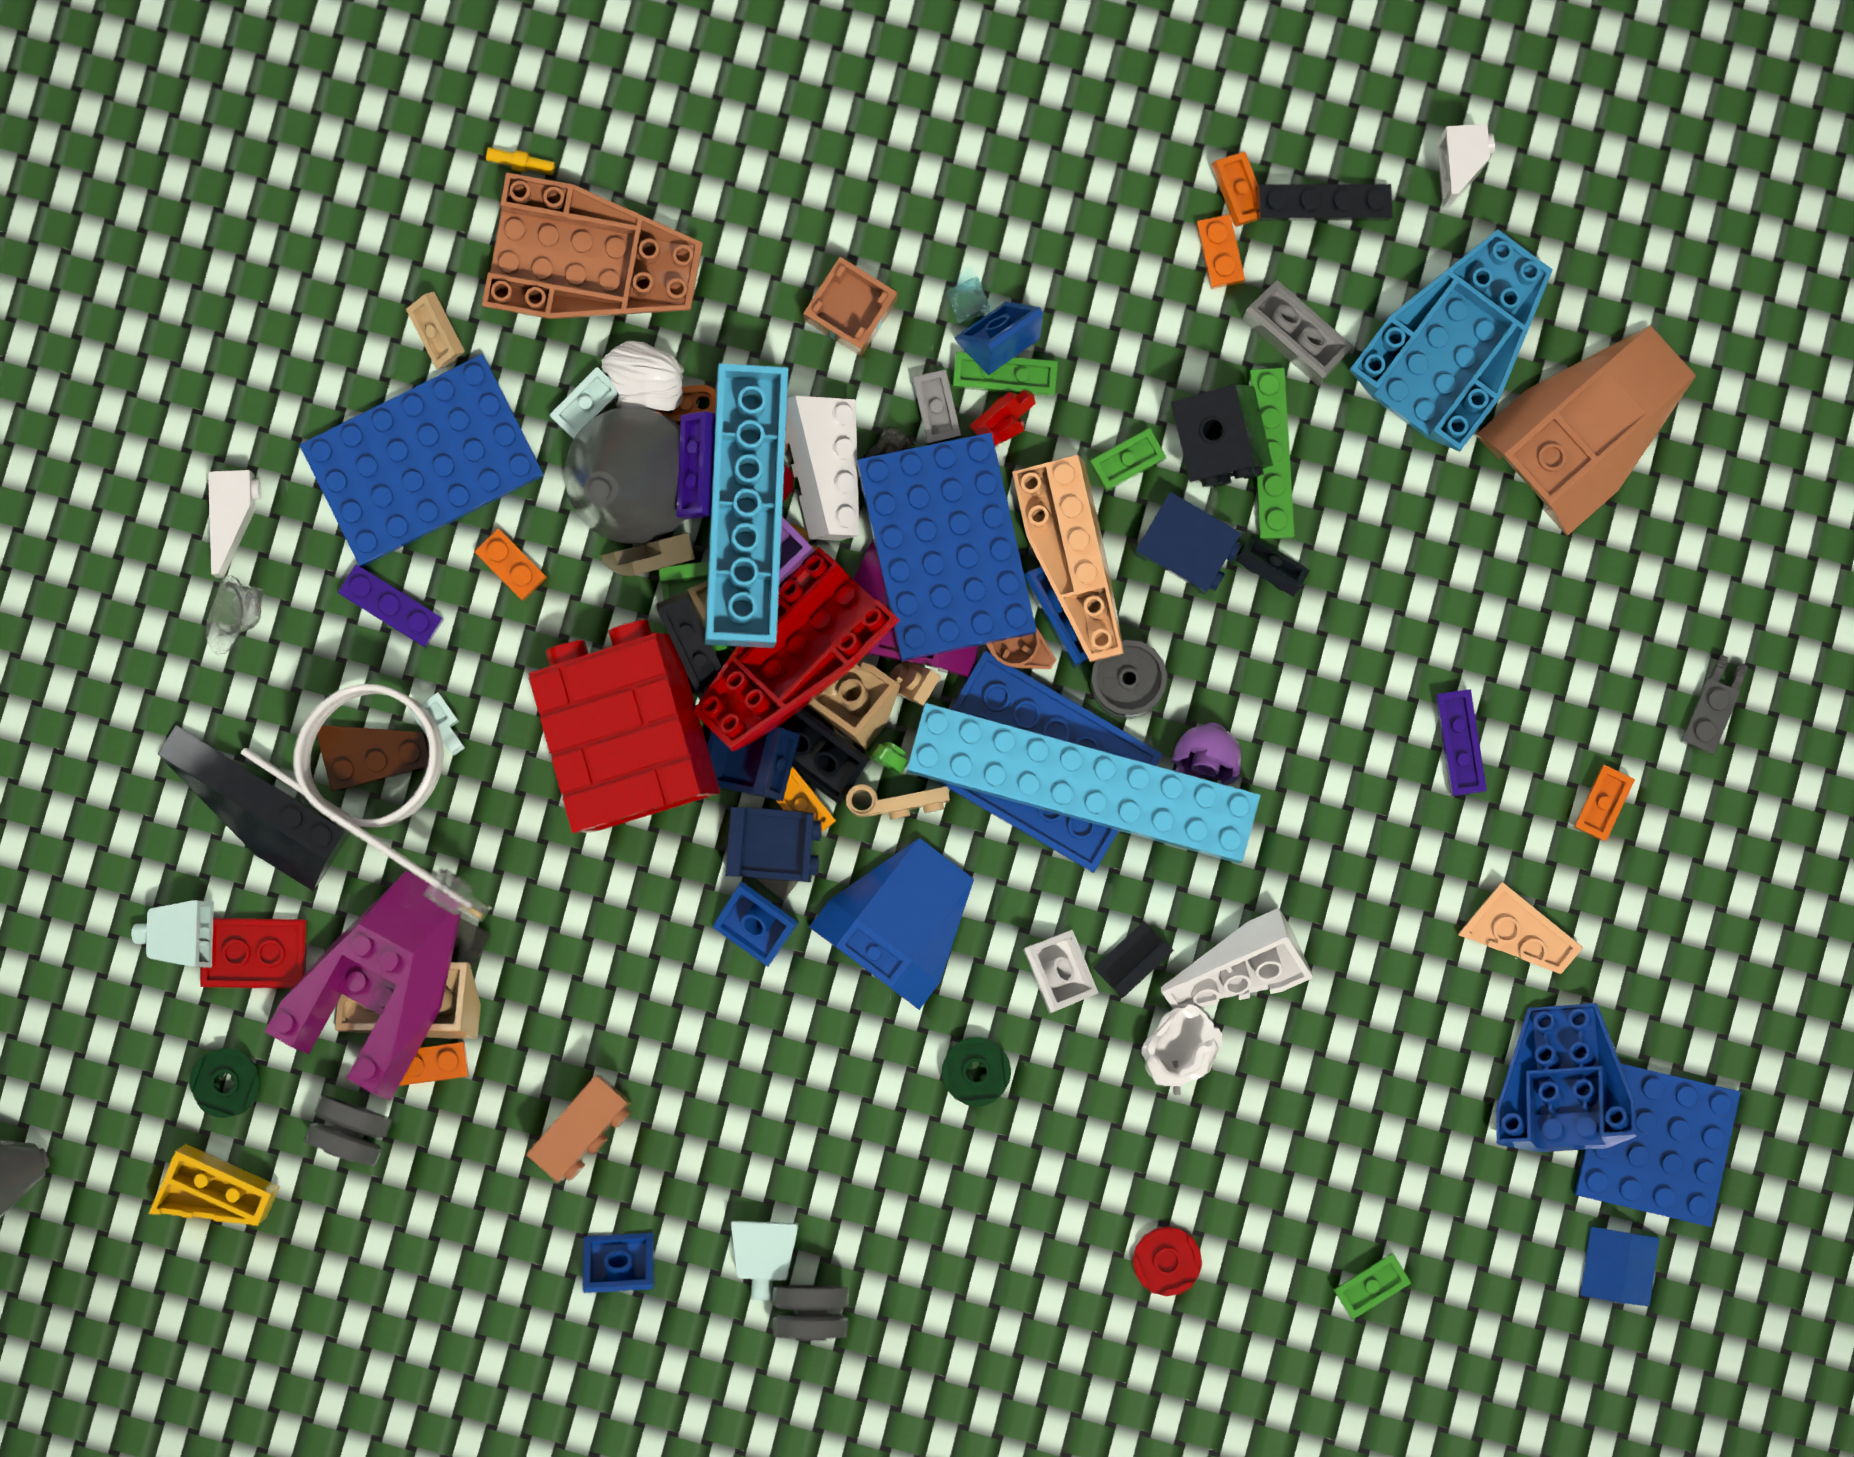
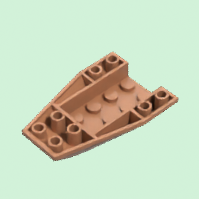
[482,172,703,319]
[1476,325,1696,536]

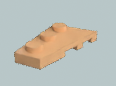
[1458,881,1583,974]

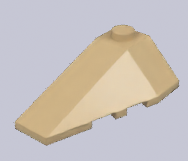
[806,662,900,751]
[335,962,481,1039]

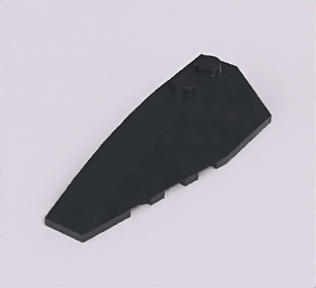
[158,725,351,891]

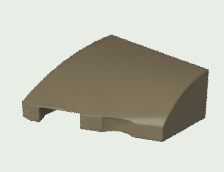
[601,533,695,576]

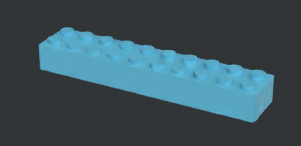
[907,703,1260,864]

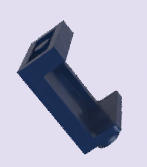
[1134,492,1242,596]
[707,727,800,801]
[725,806,822,882]

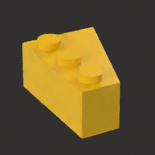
[149,1144,280,1226]

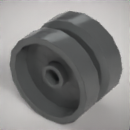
[1090,640,1167,720]
[304,1095,393,1166]
[773,1285,849,1341]

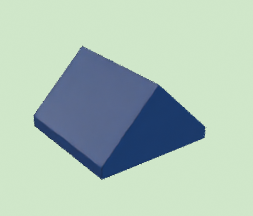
[954,301,1043,375]
[713,882,799,967]
[1580,1226,1660,1307]
[582,1233,656,1293]

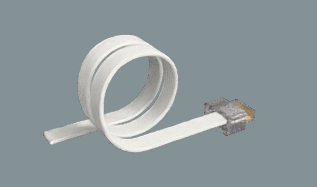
[241,684,492,922]

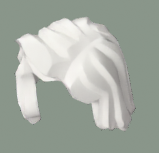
[602,340,684,411]
[1141,1004,1223,1086]

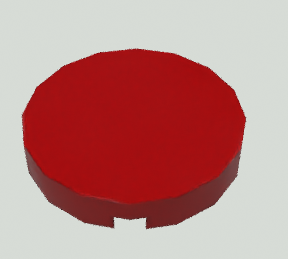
[1132,1226,1202,1297]

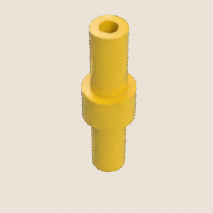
[486,147,555,175]

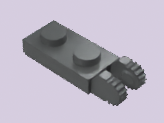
[1681,654,1748,755]

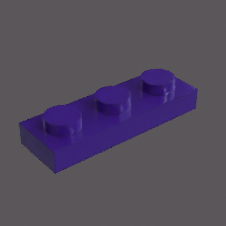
[676,411,715,519]
[338,564,444,648]
[1435,689,1487,797]

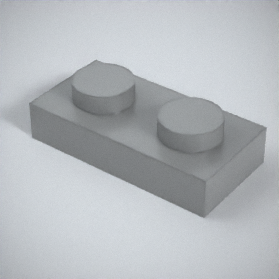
[913,370,961,445]

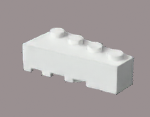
[785,396,859,541]

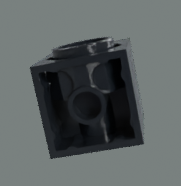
[1171,384,1273,488]

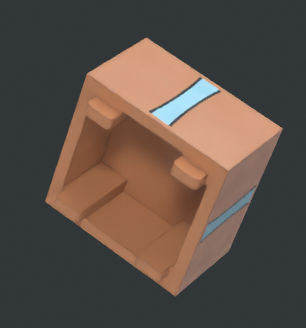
[803,257,898,357]

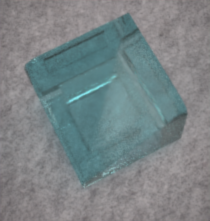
[945,276,990,323]

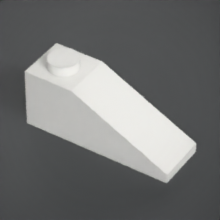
[208,470,261,578]

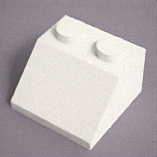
[1437,124,1495,208]

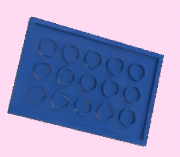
[299,353,544,568]
[857,432,1037,662]
[934,651,1163,873]

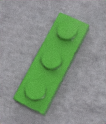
[953,352,1058,397]

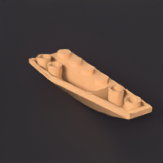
[1012,455,1124,662]

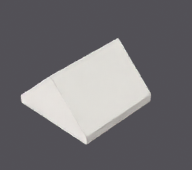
[1023,930,1099,1014]

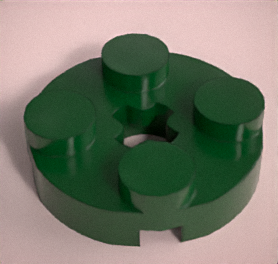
[942,1037,1011,1107]
[189,1048,261,1118]

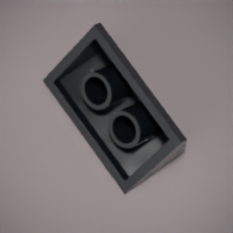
[778,708,872,805]

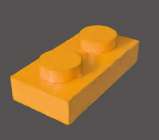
[776,767,837,833]

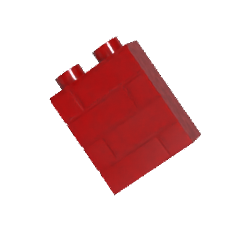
[528,619,721,833]

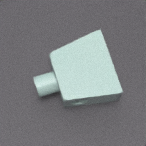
[131,900,214,968]
[731,1220,799,1300]

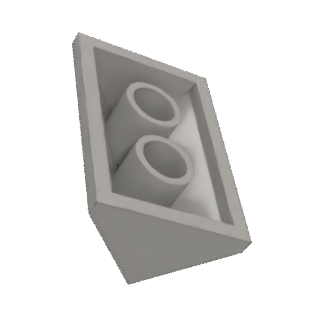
[1242,280,1354,386]

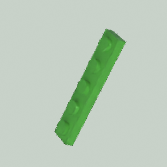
[1249,368,1295,540]

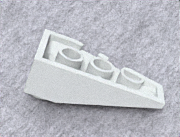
[1161,908,1313,1009]

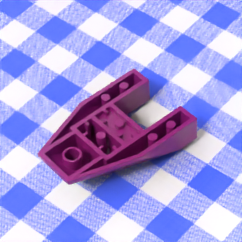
[265,870,462,1101]

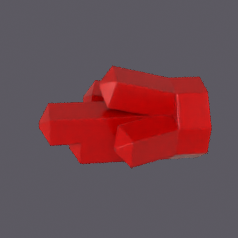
[969,390,1036,449]

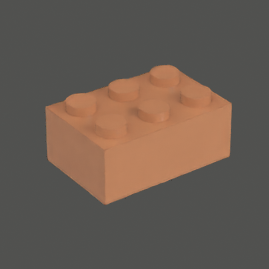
[526,1075,632,1183]

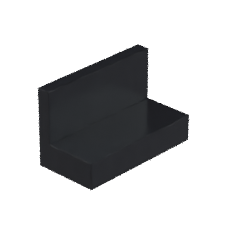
[1094,921,1174,998]

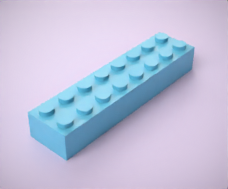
[704,363,788,648]

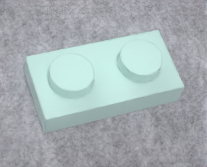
[549,367,619,440]

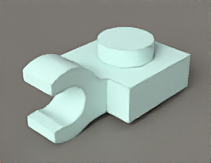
[410,692,465,756]

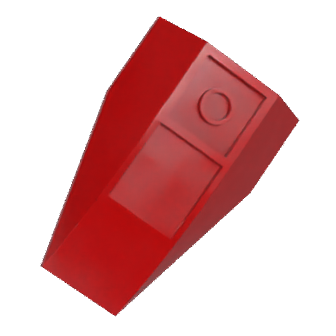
[693,547,900,751]

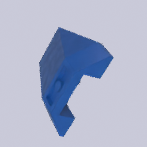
[809,838,974,1010]
[1496,1003,1637,1152]

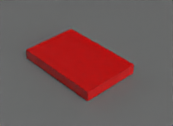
[200,918,308,989]

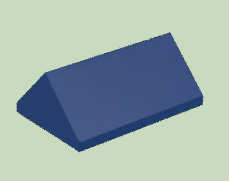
[1024,566,1089,669]

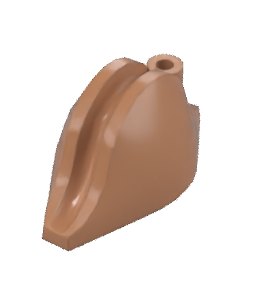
[986,627,1056,669]

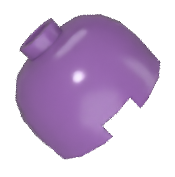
[1171,723,1242,785]

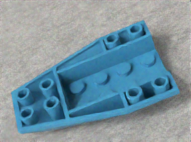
[1350,229,1553,452]

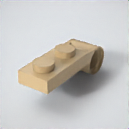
[846,784,950,820]

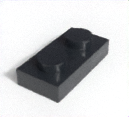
[1236,534,1310,597]

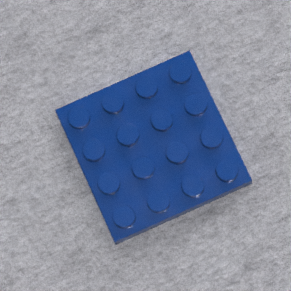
[1574,1064,1741,1227]

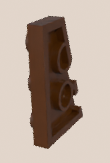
[317,725,429,792]

